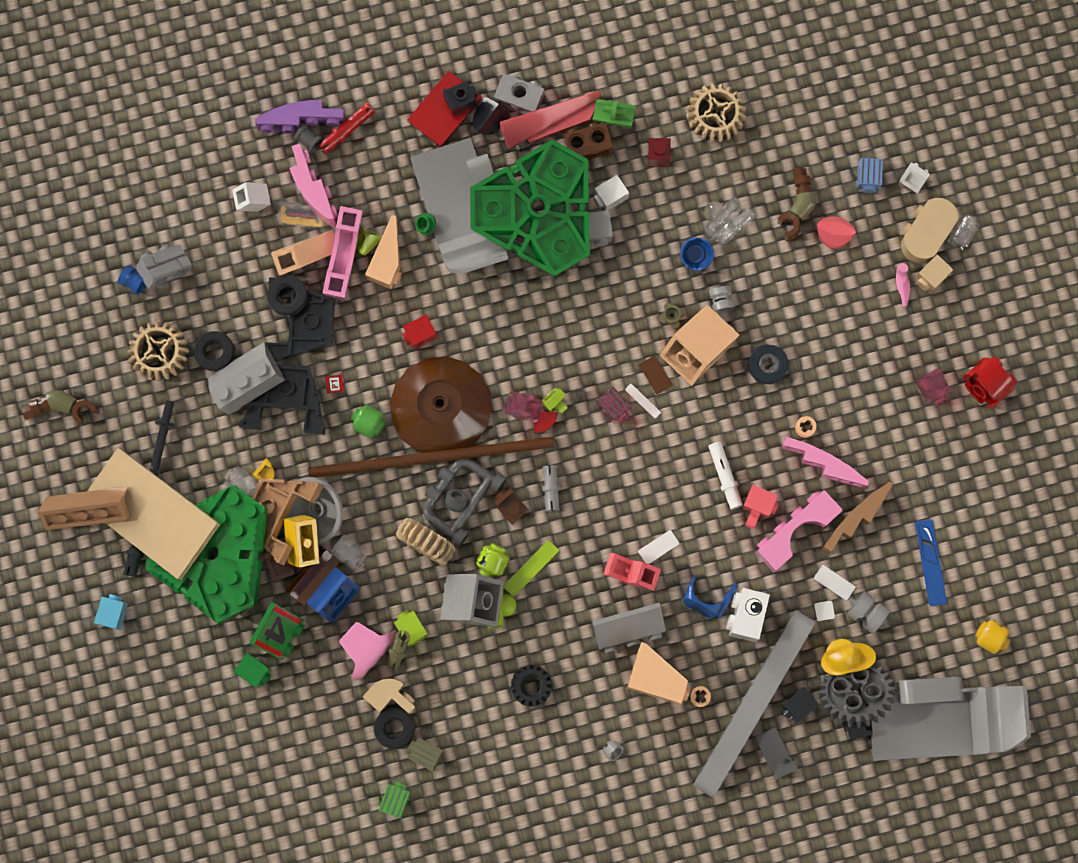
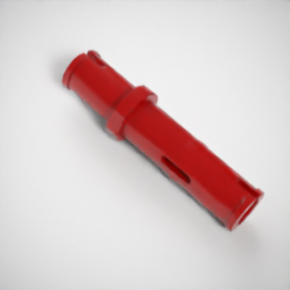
[317,102,376,155]

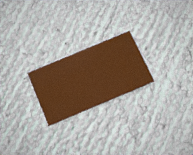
[639,355,673,394]

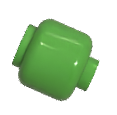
[351,405,386,438]

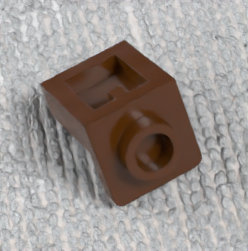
[494,488,529,525]

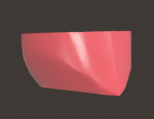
[817,216,856,249]

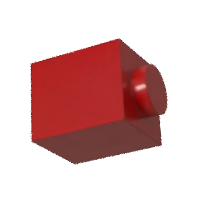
[401,314,438,350]

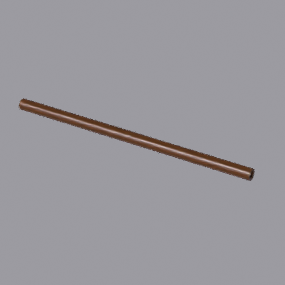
[308,436,555,477]

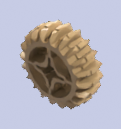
[687,83,746,143]
[128,321,189,381]
[396,518,456,565]

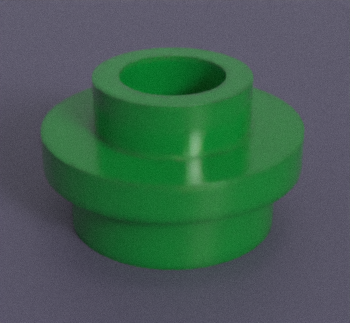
[415,213,436,235]

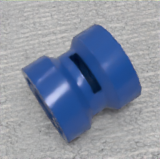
[118,265,146,295]

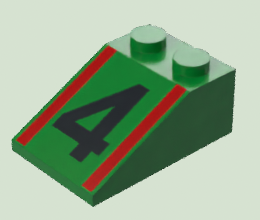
[249,602,305,660]

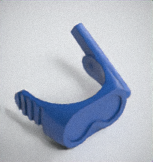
[683,575,739,618]

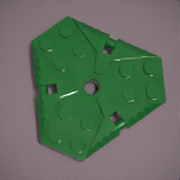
[470,139,590,277]
[145,485,268,624]

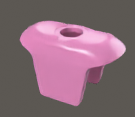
[339,622,397,680]

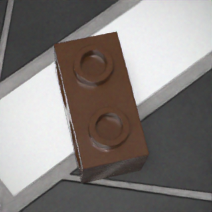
[563,122,613,160]

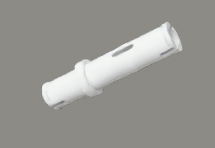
[708,442,743,510]

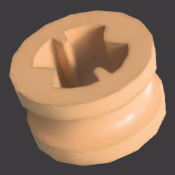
[795,416,816,438]
[690,686,711,707]

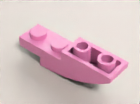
[290,144,338,227]

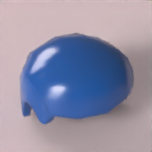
[680,237,714,271]

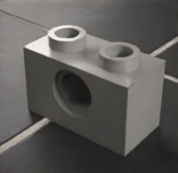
[494,74,544,115]

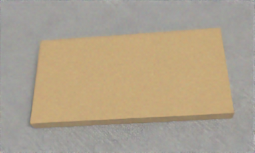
[88,448,220,580]

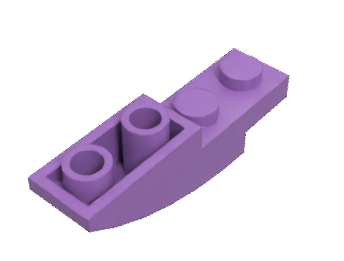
[255,100,346,134]

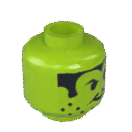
[476,543,510,578]

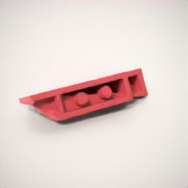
[500,91,601,150]

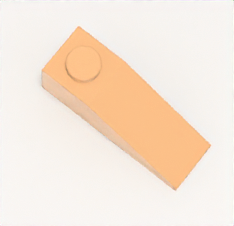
[365,215,402,290]

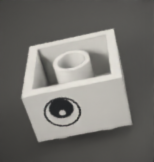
[726,588,770,642]

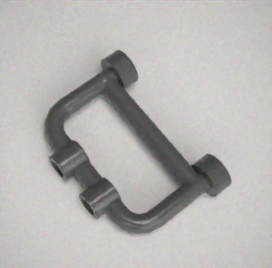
[423,458,507,548]

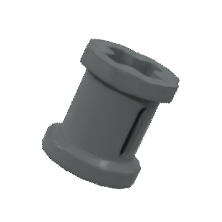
[293,124,323,153]

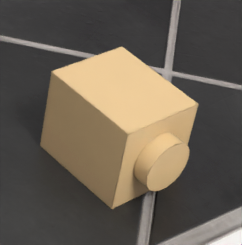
[915,255,953,293]

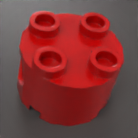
[962,356,1017,409]

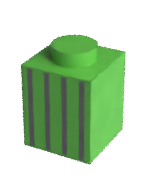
[379,781,411,818]

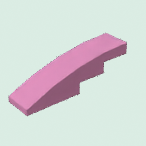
[782,437,869,489]

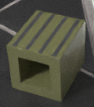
[406,738,444,771]

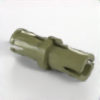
[386,630,410,669]

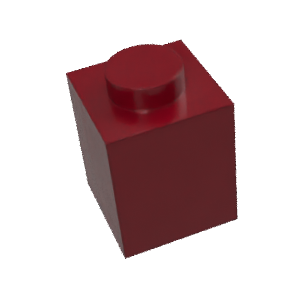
[648,138,671,167]

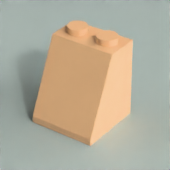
[660,305,739,386]
[627,642,691,705]

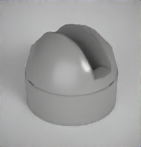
[603,741,624,761]

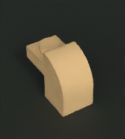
[363,679,416,714]

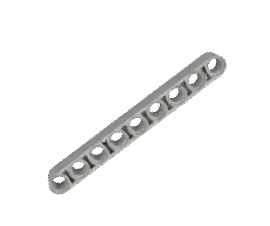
[693,610,815,798]

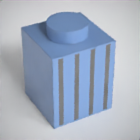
[857,158,883,193]

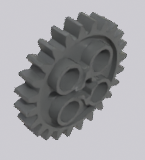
[819,662,895,728]

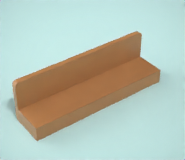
[38,486,130,530]

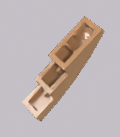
[821,482,893,554]

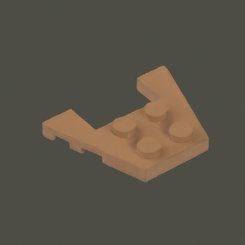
[252,479,324,565]

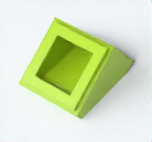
[356,227,382,255]

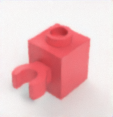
[743,485,779,529]

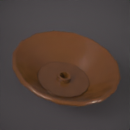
[390,356,492,453]

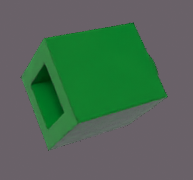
[233,653,272,688]

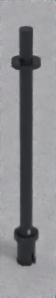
[123,400,175,577]

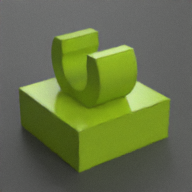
[540,388,568,414]

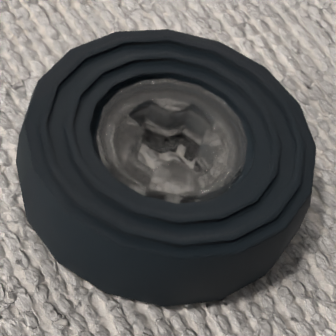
[748,344,788,385]

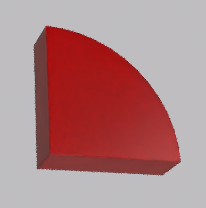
[534,411,558,434]

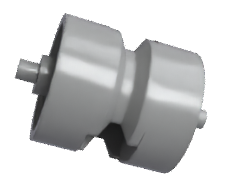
[847,591,890,634]

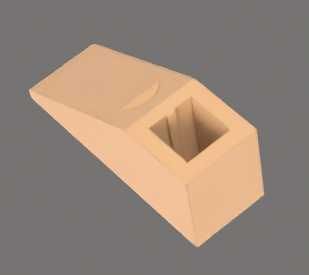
[271,230,335,275]

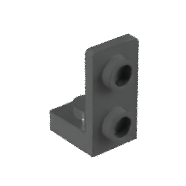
[755,728,798,779]

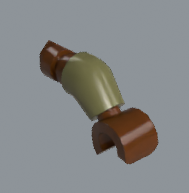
[777,167,816,242]
[22,390,100,424]

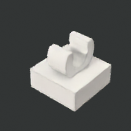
[899,162,930,193]

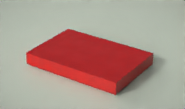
[407,71,482,147]

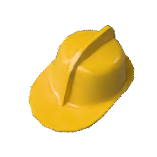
[821,639,876,676]

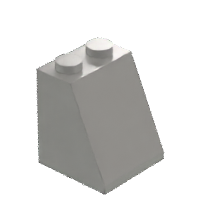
[440,574,504,627]

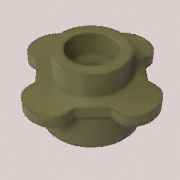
[659,303,685,328]

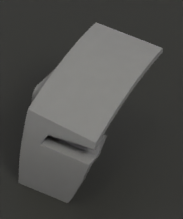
[410,138,508,274]
[870,677,1031,761]

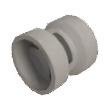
[709,286,735,313]

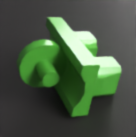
[593,99,635,128]

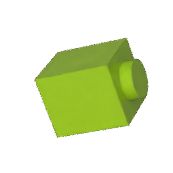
[394,610,429,647]

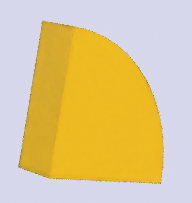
[252,458,275,481]

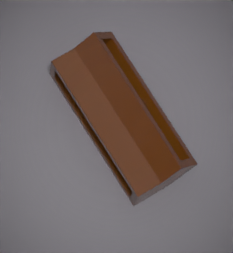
[285,546,341,607]

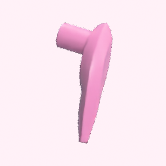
[896,264,910,307]

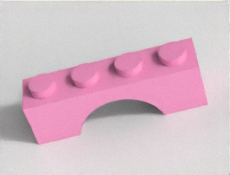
[323,206,363,301]
[756,490,843,572]

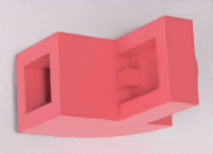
[603,553,661,591]

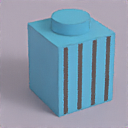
[94,594,128,630]

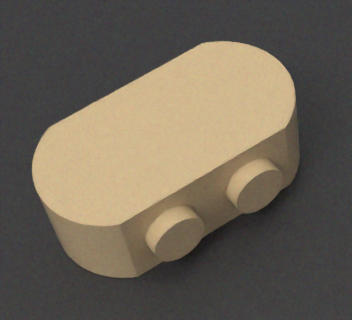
[901,198,958,264]

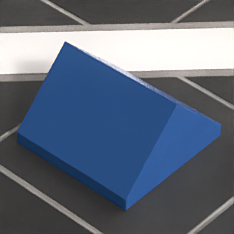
[306,567,361,624]

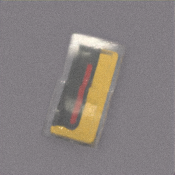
[278,202,325,229]

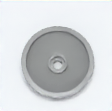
[287,477,343,544]

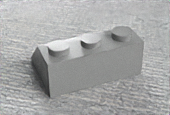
[208,342,285,414]
[592,603,666,653]

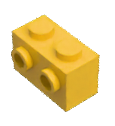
[283,515,320,567]

